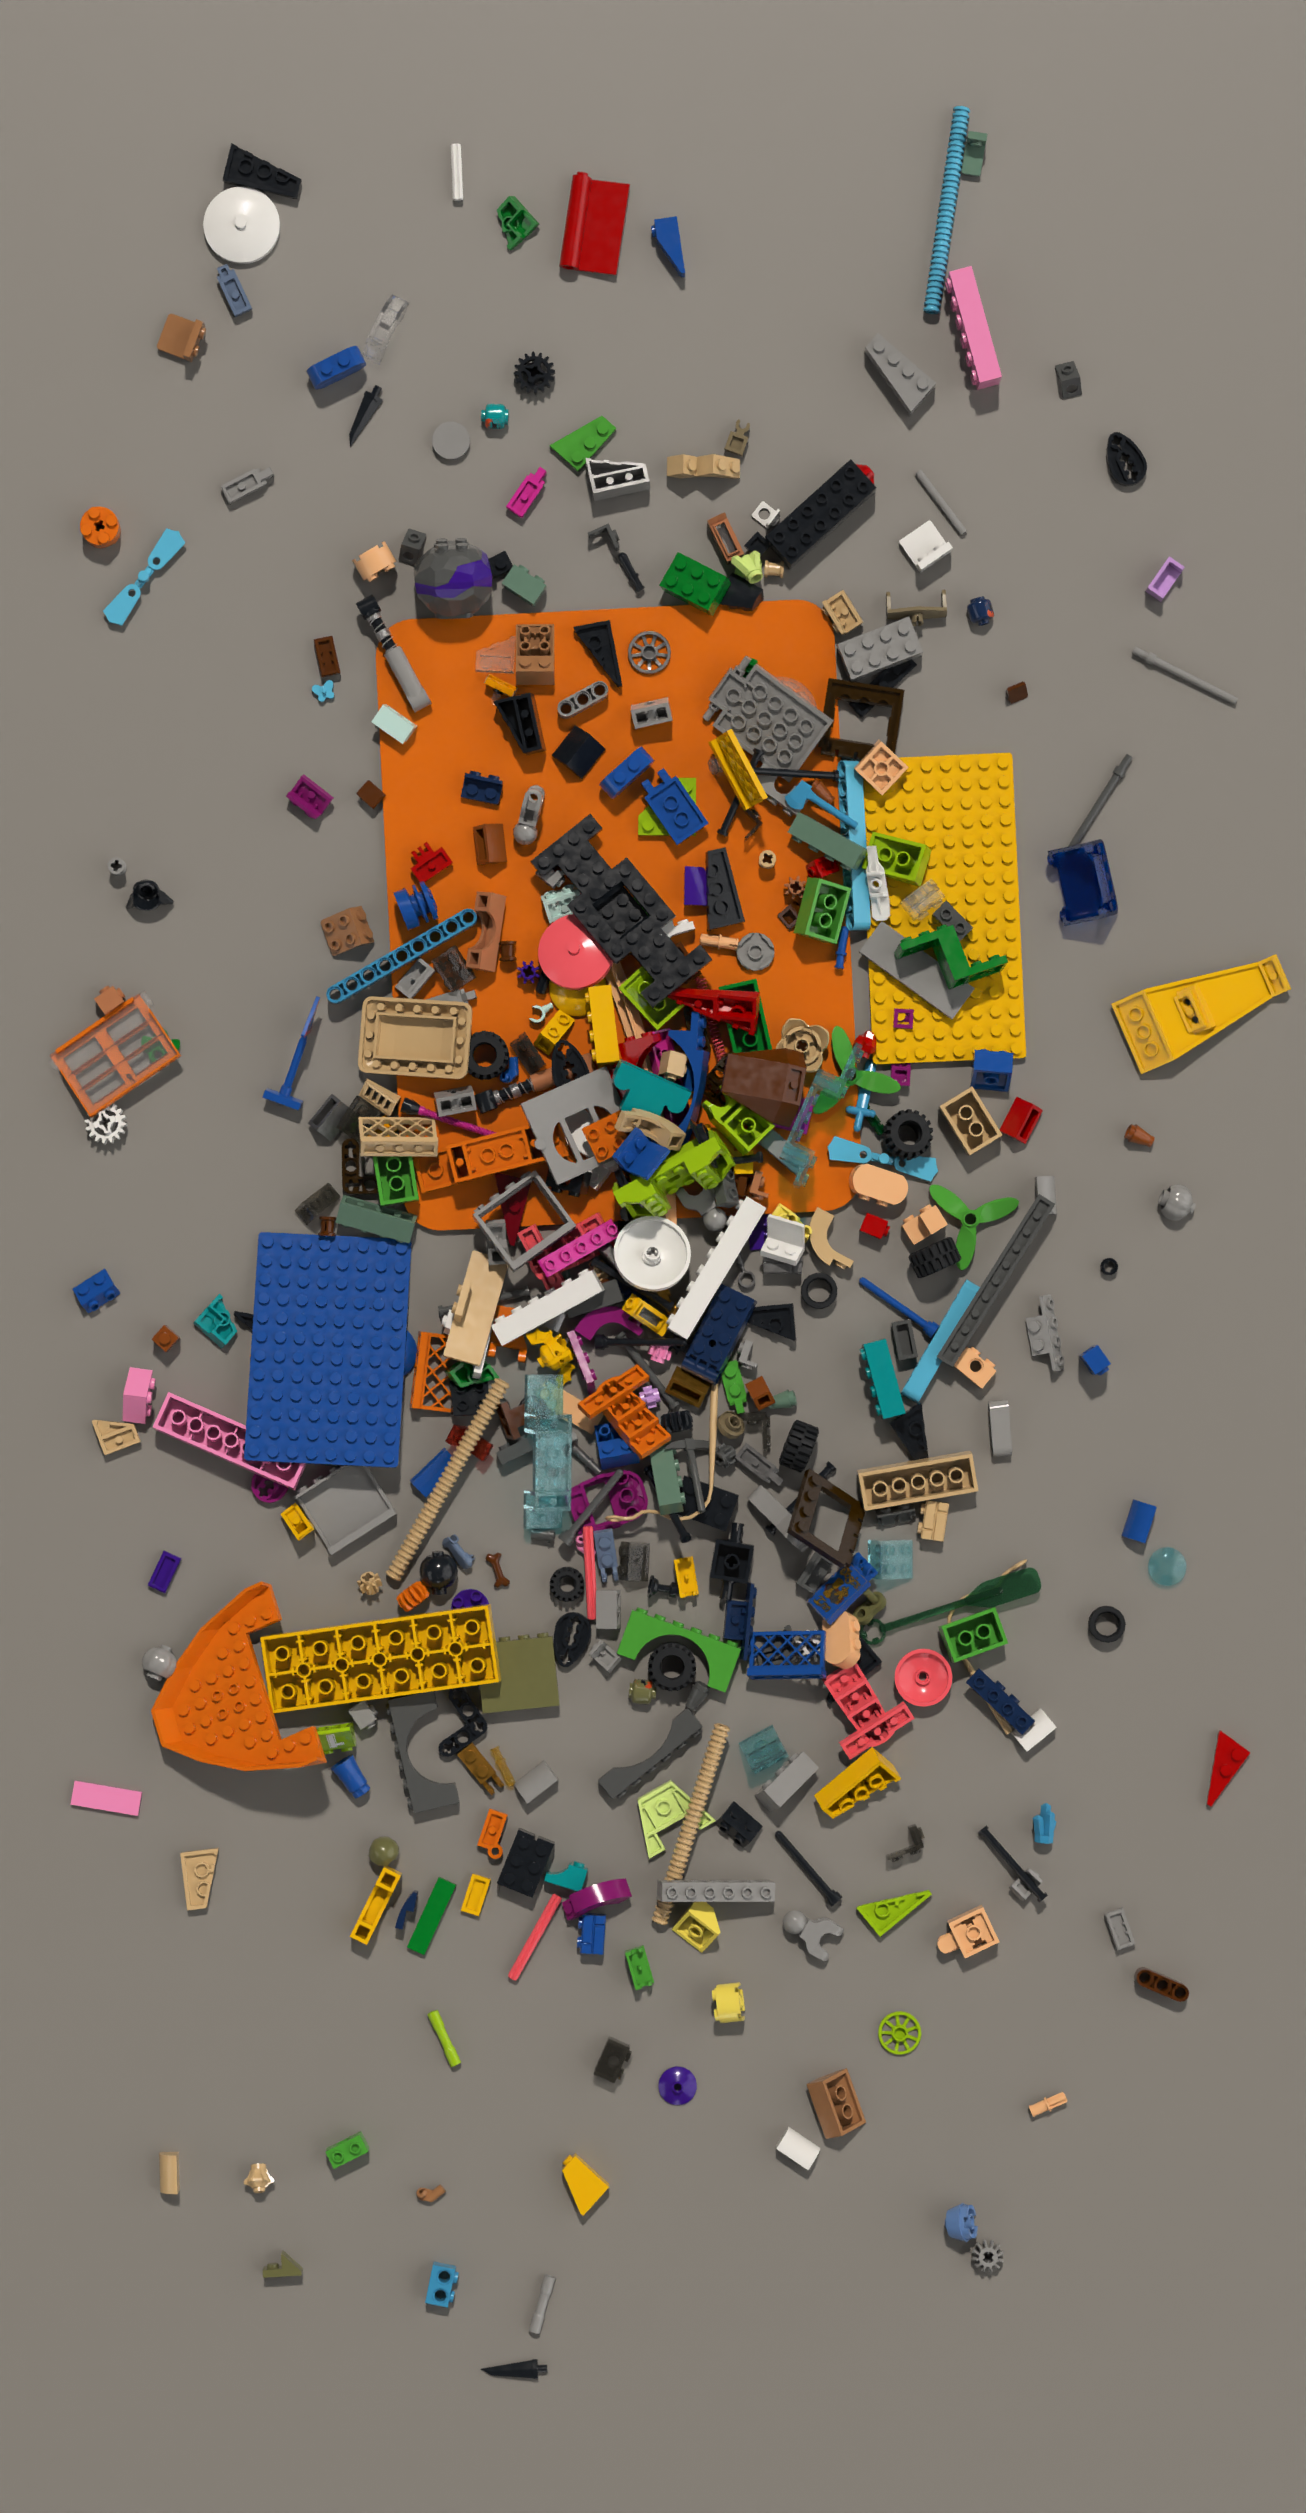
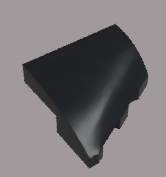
[720,573,764,611]

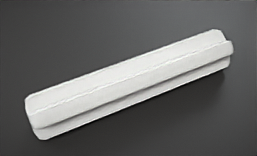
[451,143,463,201]

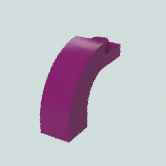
[575,1306,643,1341]
[562,1878,632,1921]

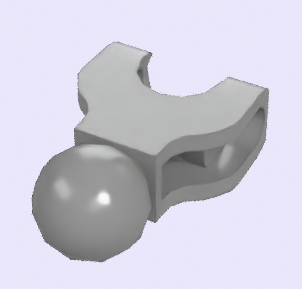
[513,785,545,845]
[676,1187,727,1231]
[783,1910,844,1961]

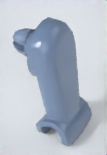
[442,1534,475,1569]

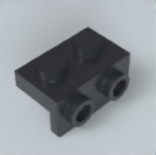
[715,1801,763,1848]

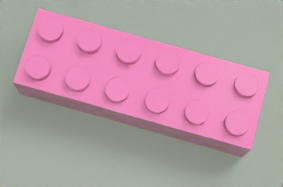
[945,266,1002,390]

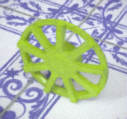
[878,2011,921,2055]

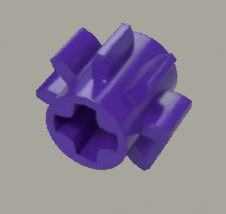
[517,961,540,984]

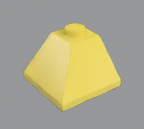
[672,1902,720,1953]

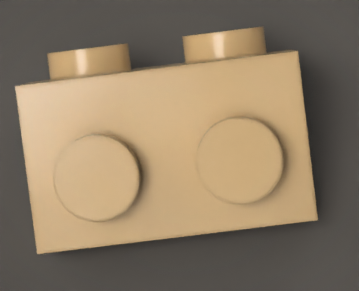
[822,590,864,635]

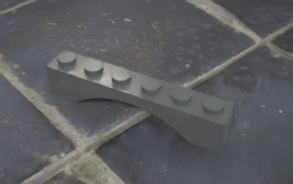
[598,1707,702,1799]

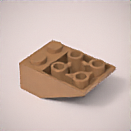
[516,624,555,685]

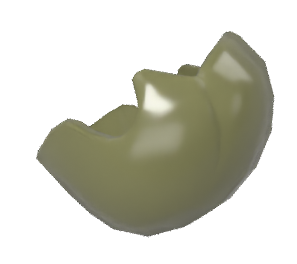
[368,1836,399,1866]

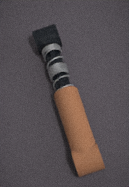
[474,1053,597,1114]

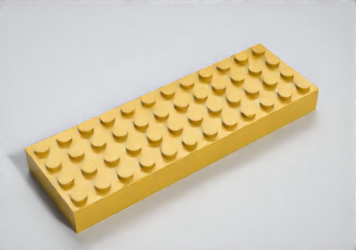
[260,1604,501,1713]

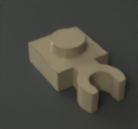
[724,419,750,456]

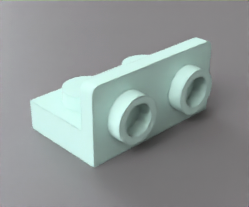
[541,884,580,923]

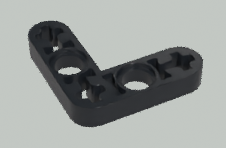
[439,1687,488,1757]

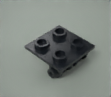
[449,1381,489,1416]

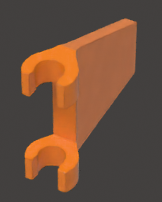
[487,1305,527,1363]

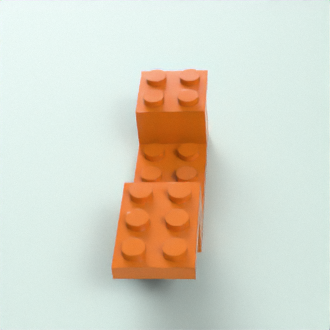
[412,1123,571,1193]

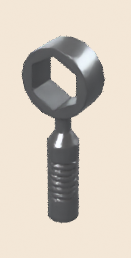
[735,1252,755,1288]

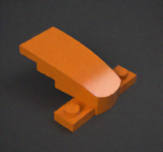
[578,1364,671,1460]

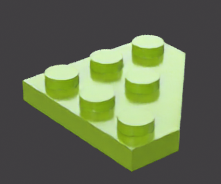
[638,778,696,836]

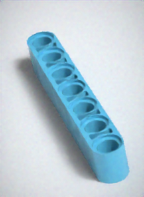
[901,1279,980,1403]

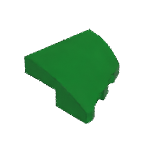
[497,196,539,250]
[445,1361,499,1388]

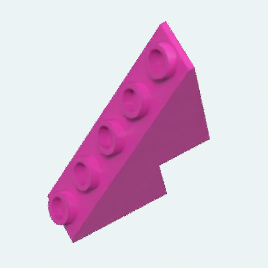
[538,1219,620,1277]

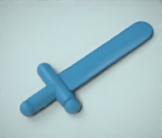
[846,1060,877,1132]

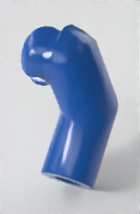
[500,1057,519,1083]

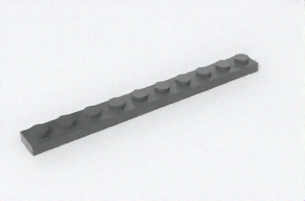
[937,1194,1055,1367]

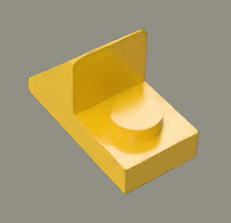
[281,1502,314,1541]

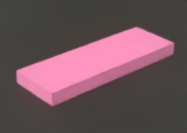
[70,1780,142,1816]

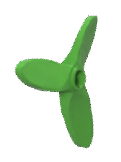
[813,1026,901,1114]
[929,1185,1019,1270]

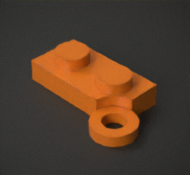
[477,1808,508,1859]

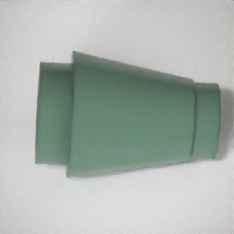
[769,1390,797,1409]

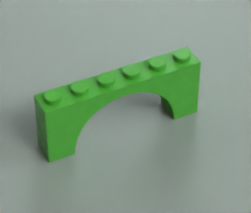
[617,1607,741,1693]

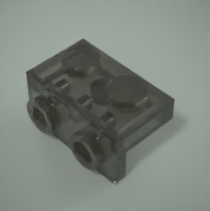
[431,945,476,992]

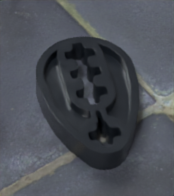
[1106,432,1147,486]
[552,1040,589,1087]
[553,1612,591,1667]

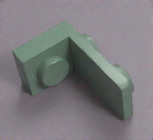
[961,131,988,177]

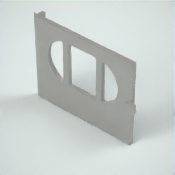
[520,1066,622,1185]

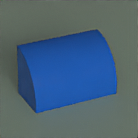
[1121,1499,1157,1543]

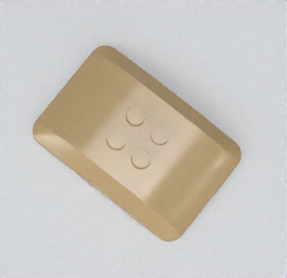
[358,996,473,1079]

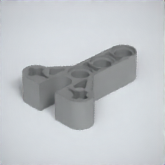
[748,1484,810,1552]

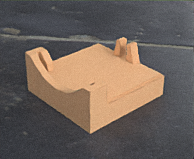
[854,739,909,795]

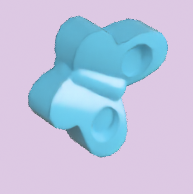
[312,680,335,702]

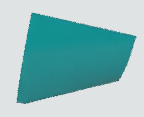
[193,1294,237,1349]

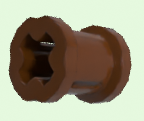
[499,941,517,961]
[318,1216,336,1236]

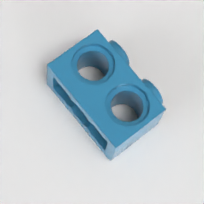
[425,2261,459,2308]

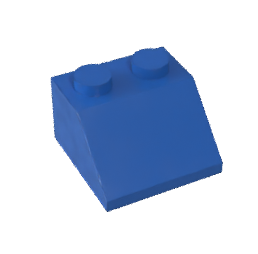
[970,1049,1013,1092]

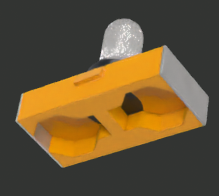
[484,674,518,705]

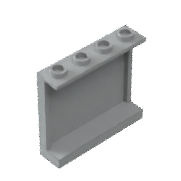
[295,1465,397,1555]

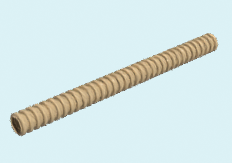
[651,1723,730,1925]

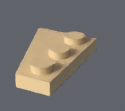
[180,1848,219,1910]

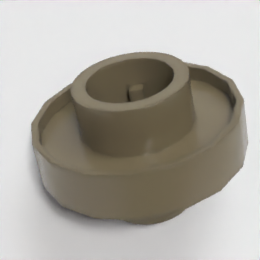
[717,1411,745,1439]

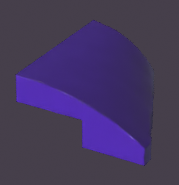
[684,866,707,906]

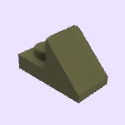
[263,2250,303,2278]

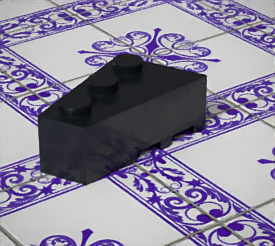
[493,693,546,755]

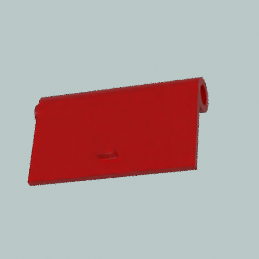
[559,172,630,275]

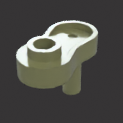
[852,1588,887,1626]

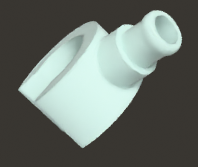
[529,1002,554,1023]

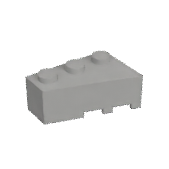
[754,1751,819,1812]

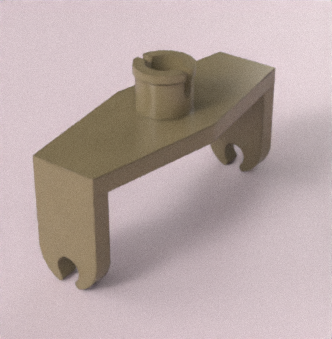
[886,589,947,626]

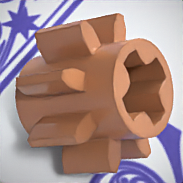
[784,876,806,900]

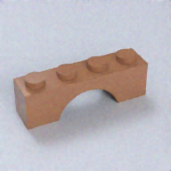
[466,891,506,972]

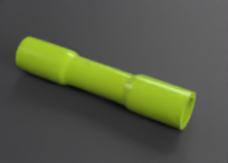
[427,2009,461,2067]

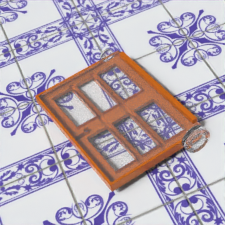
[49,990,181,1118]

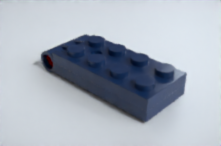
[681,1284,757,1385]

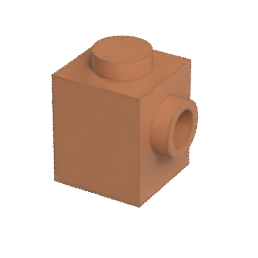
[94,986,126,1015]

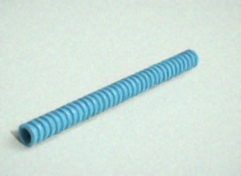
[923,106,970,314]

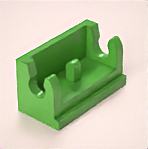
[625,1945,654,1990]

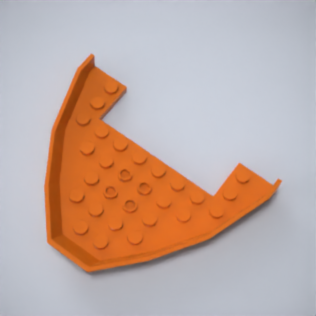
[151,1581,327,1771]

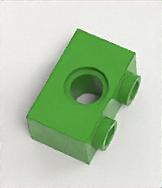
[325,2131,369,2169]

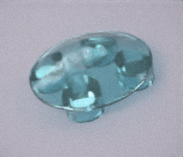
[1148,1547,1187,1586]

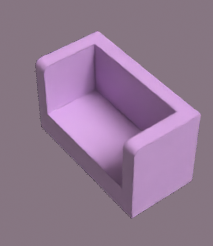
[1145,556,1185,602]

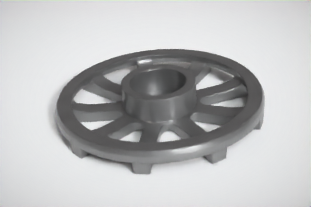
[628,631,671,674]

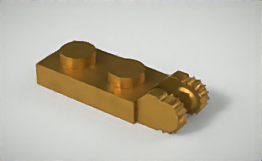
[457,1742,504,1795]

